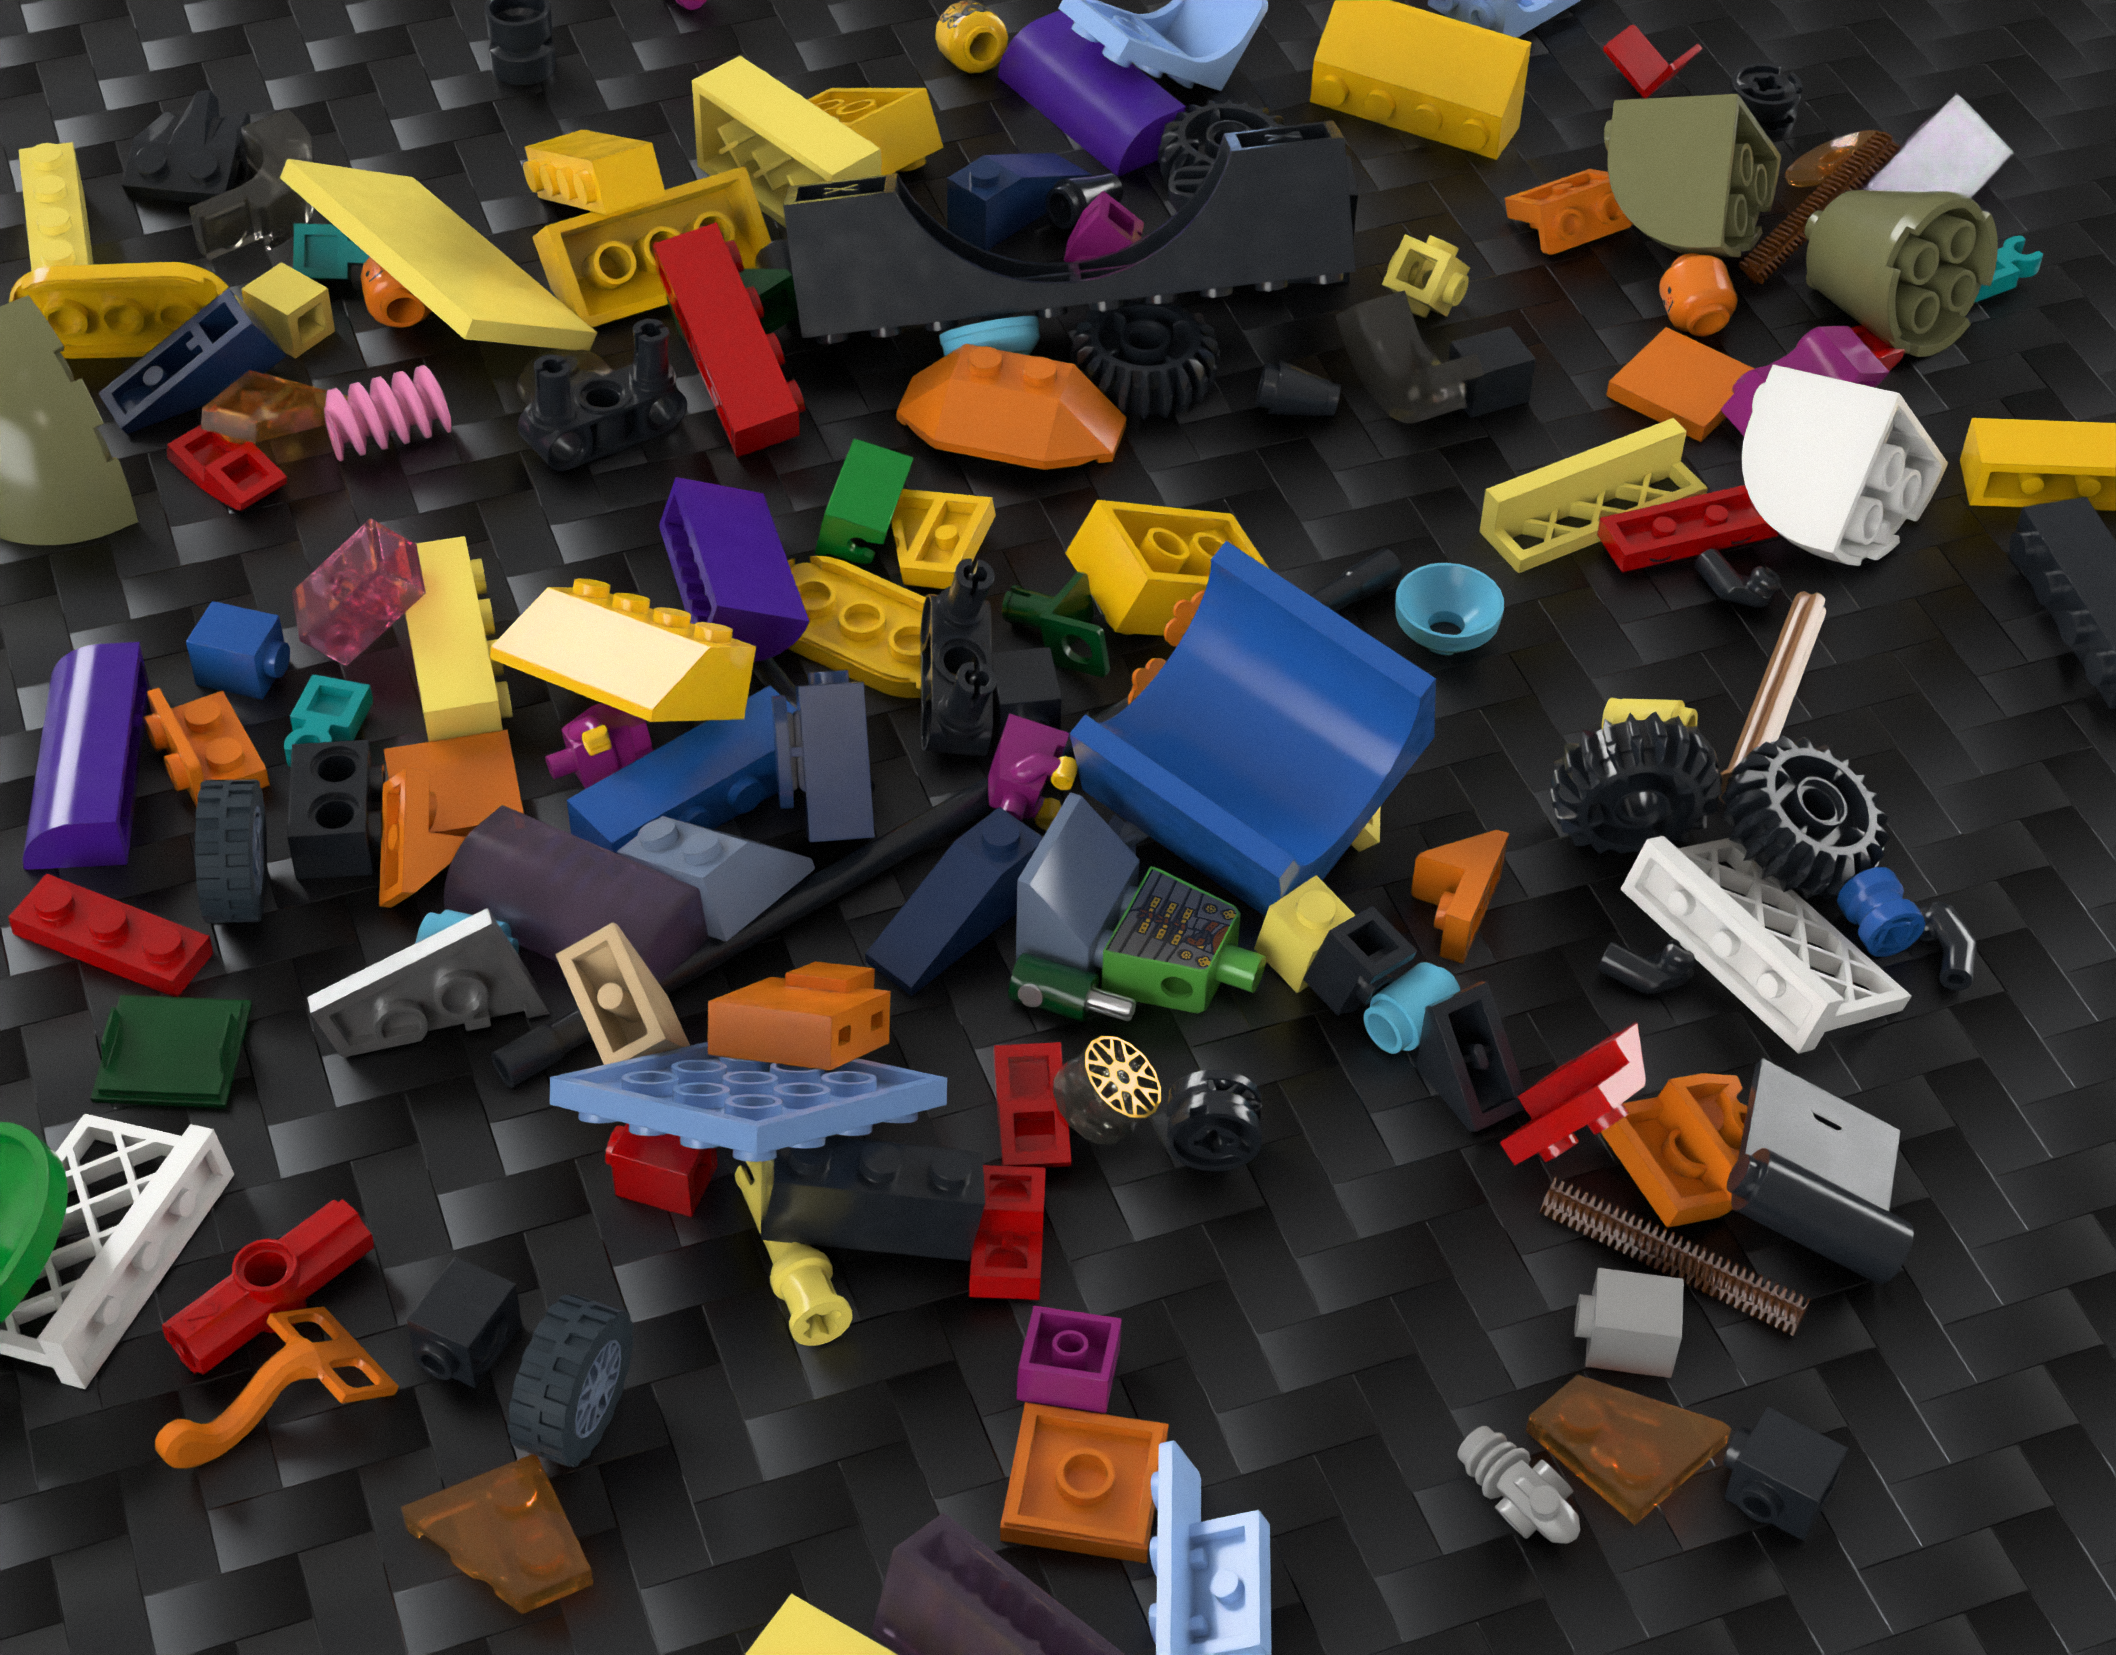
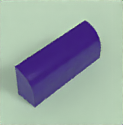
[998,10,1186,177]
[659,477,810,662]
[23,642,150,870]

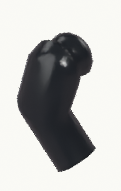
[1695,549,1781,608]
[1597,939,1697,995]

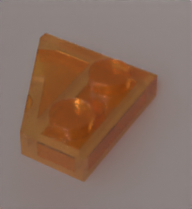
[201,370,348,444]
[1526,1375,1731,1525]
[401,1454,593,1614]

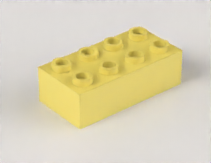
[692,56,882,228]

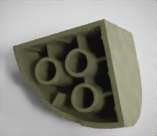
[1604,94,1781,258]
[0,295,138,545]

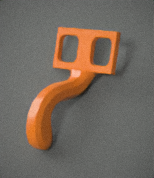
[155,1306,399,1468]

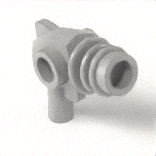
[1457,1426,1580,1544]

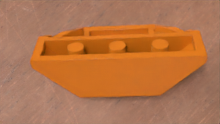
[896,344,1127,470]

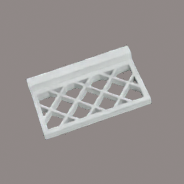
[1621,836,1911,1054]
[0,1114,235,1389]

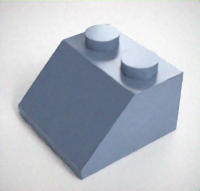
[1016,792,1139,974]
[617,816,815,942]

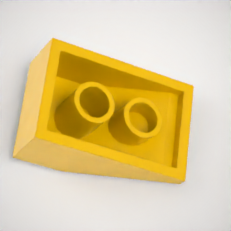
[807,88,944,175]
[1065,500,1269,636]

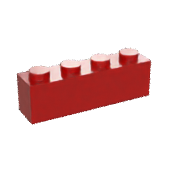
[653,222,806,458]

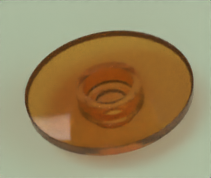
[1785,130,1882,187]

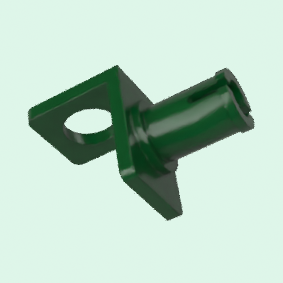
[1002,571,1110,678]

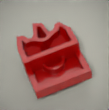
[1500,1022,1646,1166]

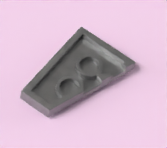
[307,908,550,1058]

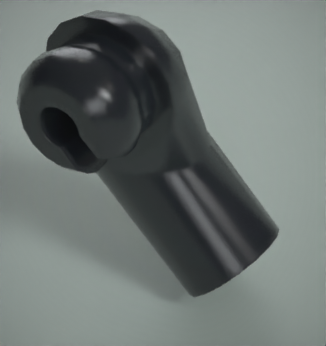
[1919,901,1977,990]

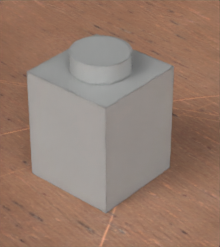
[1575,1268,1684,1378]

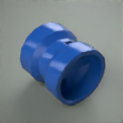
[1837,867,1926,957]

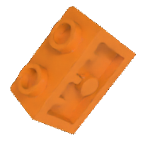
[1505,169,1633,255]
[143,687,270,807]

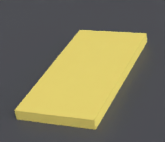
[280,159,597,352]

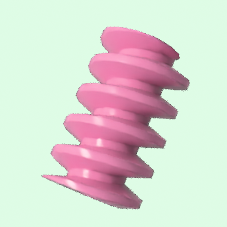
[324,365,452,461]

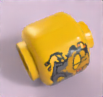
[935,1,1008,73]

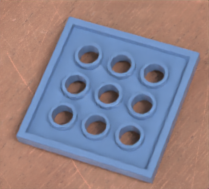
[550,1042,947,1162]

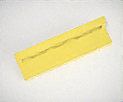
[1479,418,1708,573]

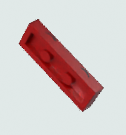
[1597,485,1779,572]
[8,874,214,997]

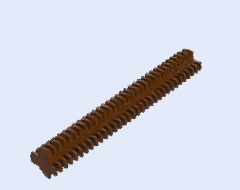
[1739,131,1900,284]
[1539,1176,1811,1336]

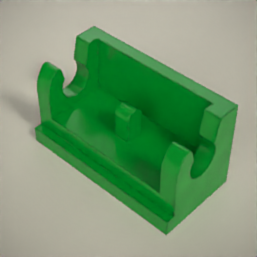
[815,438,914,564]

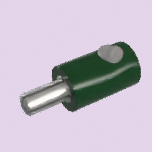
[1008,953,1136,1022]

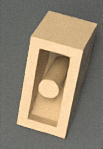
[555,922,690,1065]

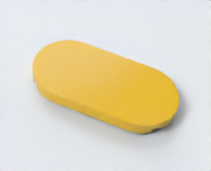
[9,262,231,359]
[788,556,957,698]

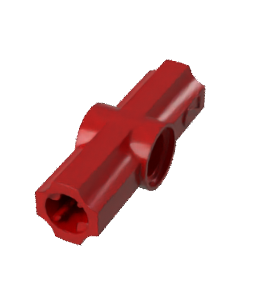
[162,1199,375,1375]

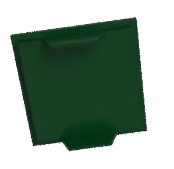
[90,995,252,1108]

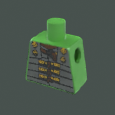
[1101,866,1266,1014]

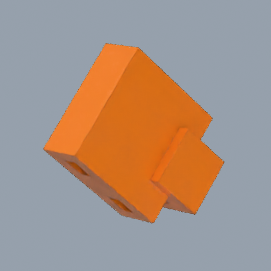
[707,961,890,1070]

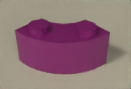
[1720,326,1890,437]

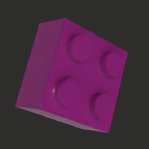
[1017,1306,1122,1414]

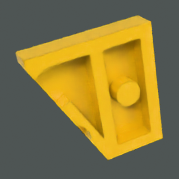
[891,489,996,589]

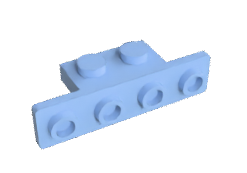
[1149,1440,1271,1655]

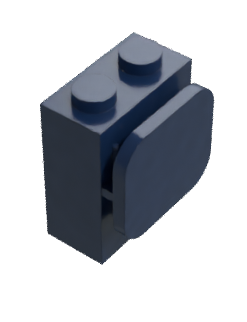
[771,670,875,842]

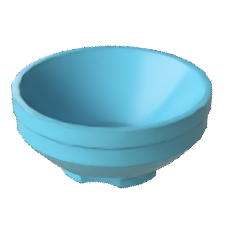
[939,316,1040,356]
[1395,563,1504,655]

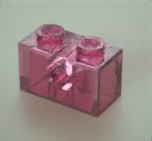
[292,518,426,666]

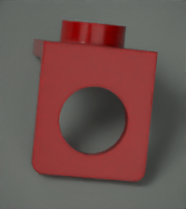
[1603,25,1703,99]

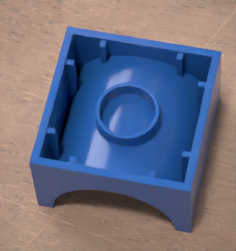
[1070,541,1436,917]

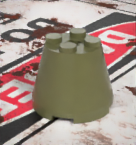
[1805,190,1998,357]

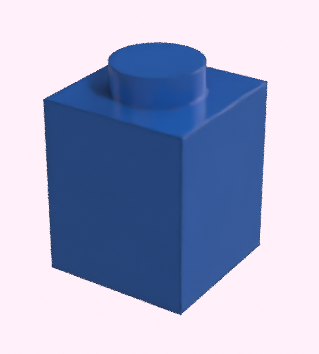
[186,601,290,700]

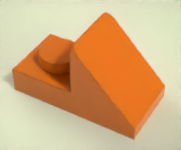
[379,767,475,908]
[1411,830,1509,964]

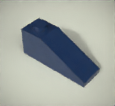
[947,153,1092,251]
[98,288,287,434]
[865,807,1043,996]

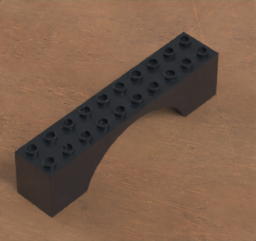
[783,120,1356,344]

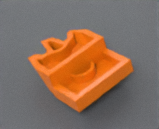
[1601,1073,1748,1228]

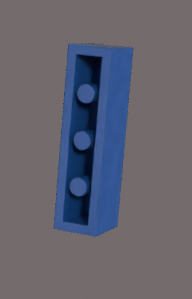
[567,686,797,886]

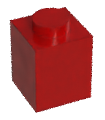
[605,1123,718,1217]

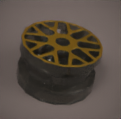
[1053,1036,1161,1145]

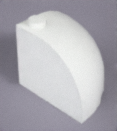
[1742,365,1948,566]

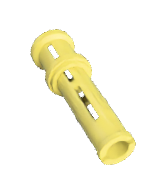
[735,1161,853,1346]

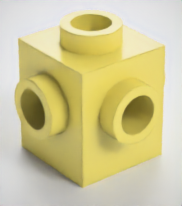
[1382,234,1470,319]

